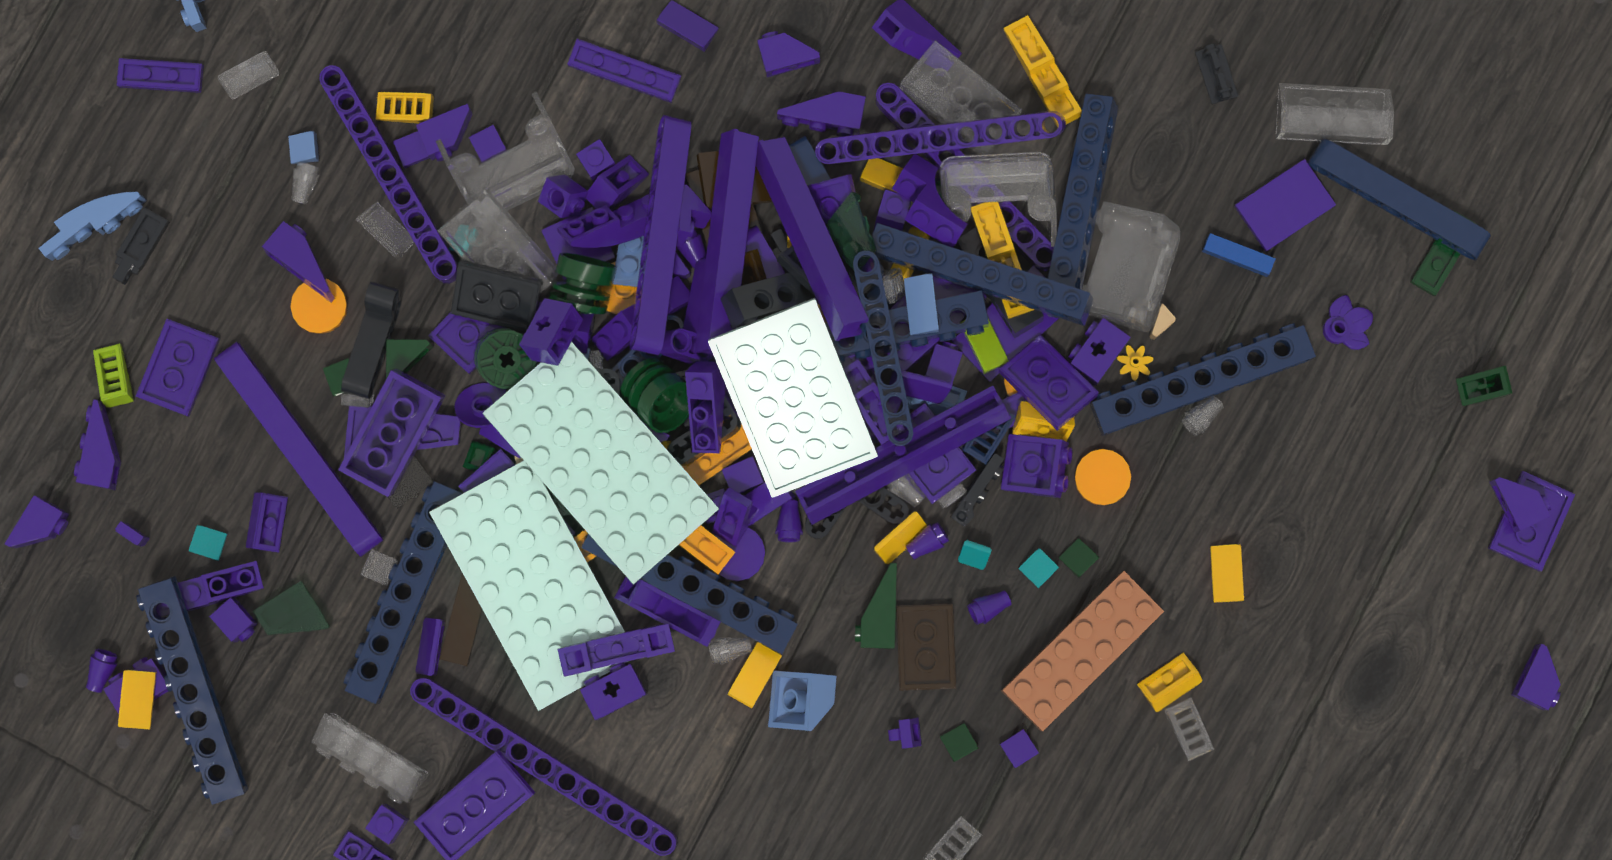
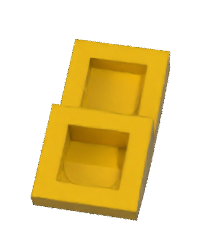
[727,642,782,709]

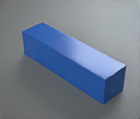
[1202,233,1276,277]

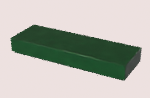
[1410,210,1478,297]

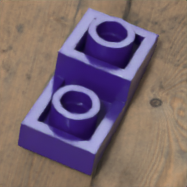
[332,830,394,860]

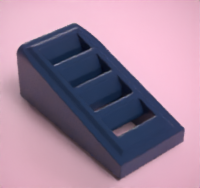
[962,413,1016,465]

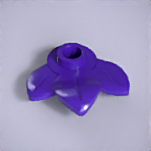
[1323,295,1373,350]

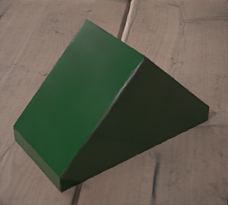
[386,340,433,379]
[1456,366,1512,406]

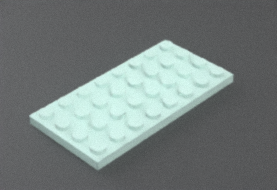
[483,342,719,585]
[429,461,628,711]

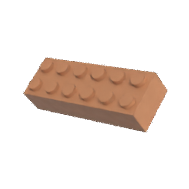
[1001,571,1164,731]

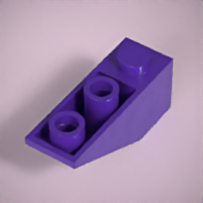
[872,0,962,73]
[777,92,866,136]
[685,361,725,453]
[74,399,121,490]

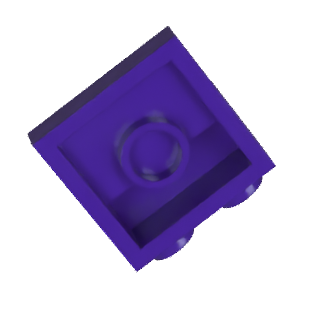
[1001,434,1073,498]

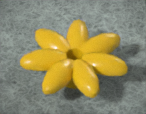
[1117,345,1153,381]

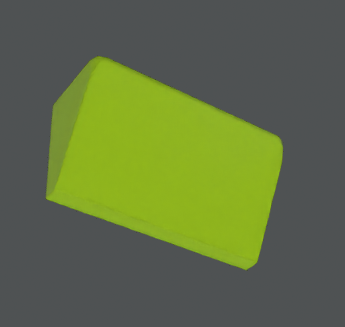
[960,319,1009,374]

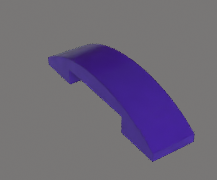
[557,623,675,677]

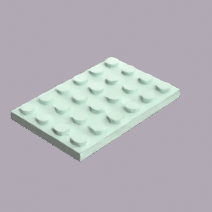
[708,298,878,497]

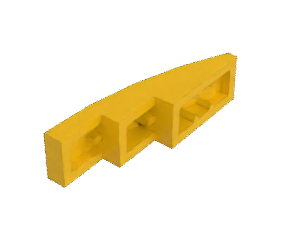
[1003,15,1082,127]
[970,198,1034,319]

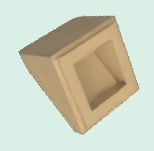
[1149,303,1176,340]

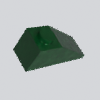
[855,563,897,649]

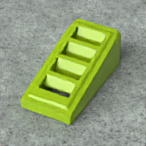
[93,344,134,408]

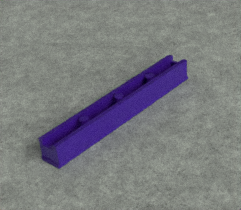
[695,129,759,355]
[756,137,869,341]
[795,386,1011,525]

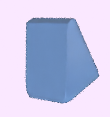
[288,131,319,164]

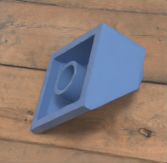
[768,671,837,731]

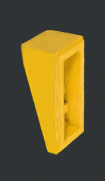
[376,92,434,124]

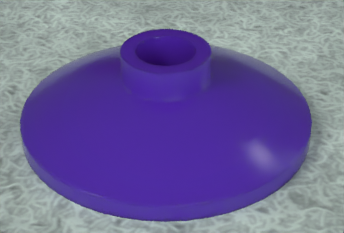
[454,383,507,428]

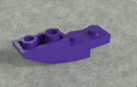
[557,195,649,248]
[157,561,264,617]

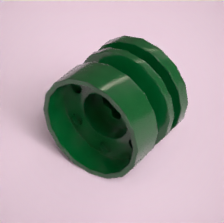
[549,253,617,314]
[473,328,536,389]
[620,358,689,433]

